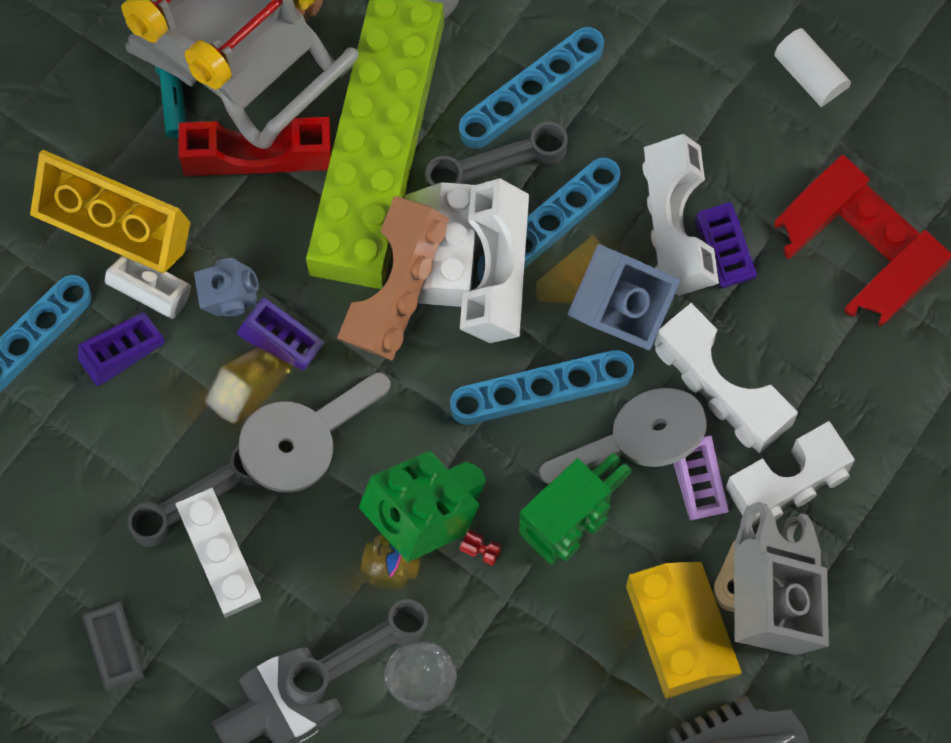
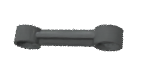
[425,122,568,187]
[128,445,258,547]
[285,599,428,705]

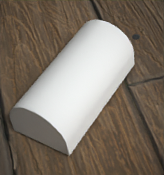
[774,28,851,107]
[105,256,191,319]

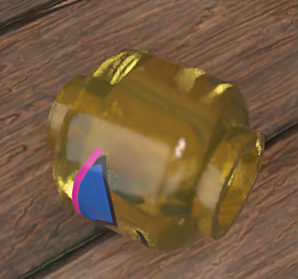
[360,534,421,590]

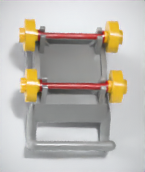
[121,0,359,149]

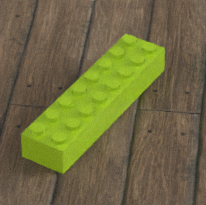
[306,0,444,289]

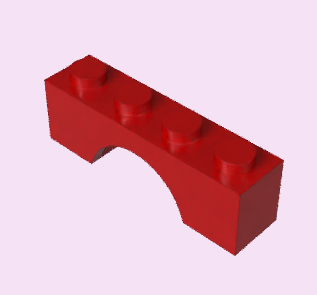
[179,117,332,176]

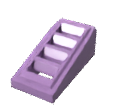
[673,436,729,521]

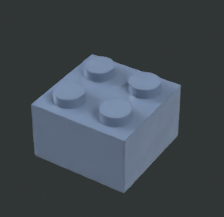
[567,244,681,351]

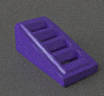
[694,202,757,289]
[236,297,325,371]
[78,312,165,386]

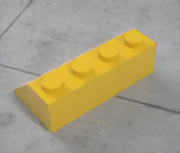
[30,150,191,274]

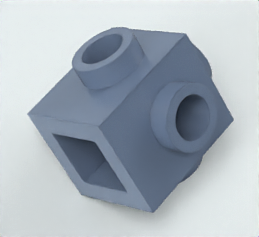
[194,258,259,317]

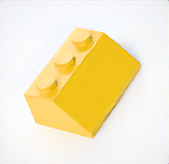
[626,562,742,699]

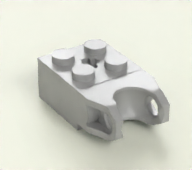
[734,502,829,655]

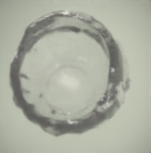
[384,641,457,712]

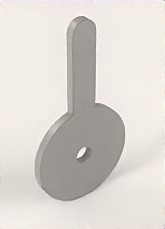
[239,373,390,492]
[539,388,707,484]

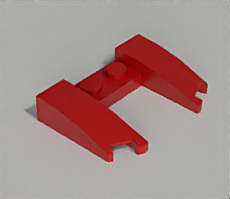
[774,154,951,326]

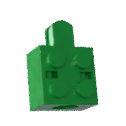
[359,451,486,563]
[519,453,632,566]

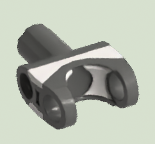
[212,647,343,743]

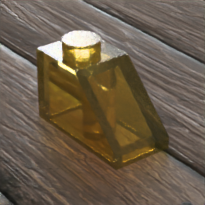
[536,235,603,303]
[205,347,292,425]

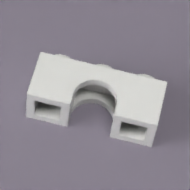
[725,421,855,526]
[175,488,262,618]

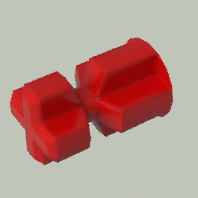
[459,530,502,566]

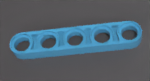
[459,27,604,149]
[477,158,621,282]
[0,275,92,392]
[450,350,634,425]

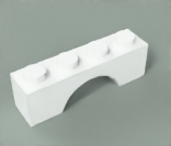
[643,134,719,296]
[460,178,529,343]
[654,303,798,454]

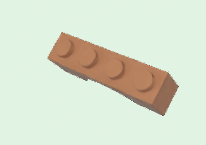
[337,196,449,361]

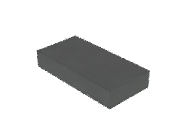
[82,602,145,692]

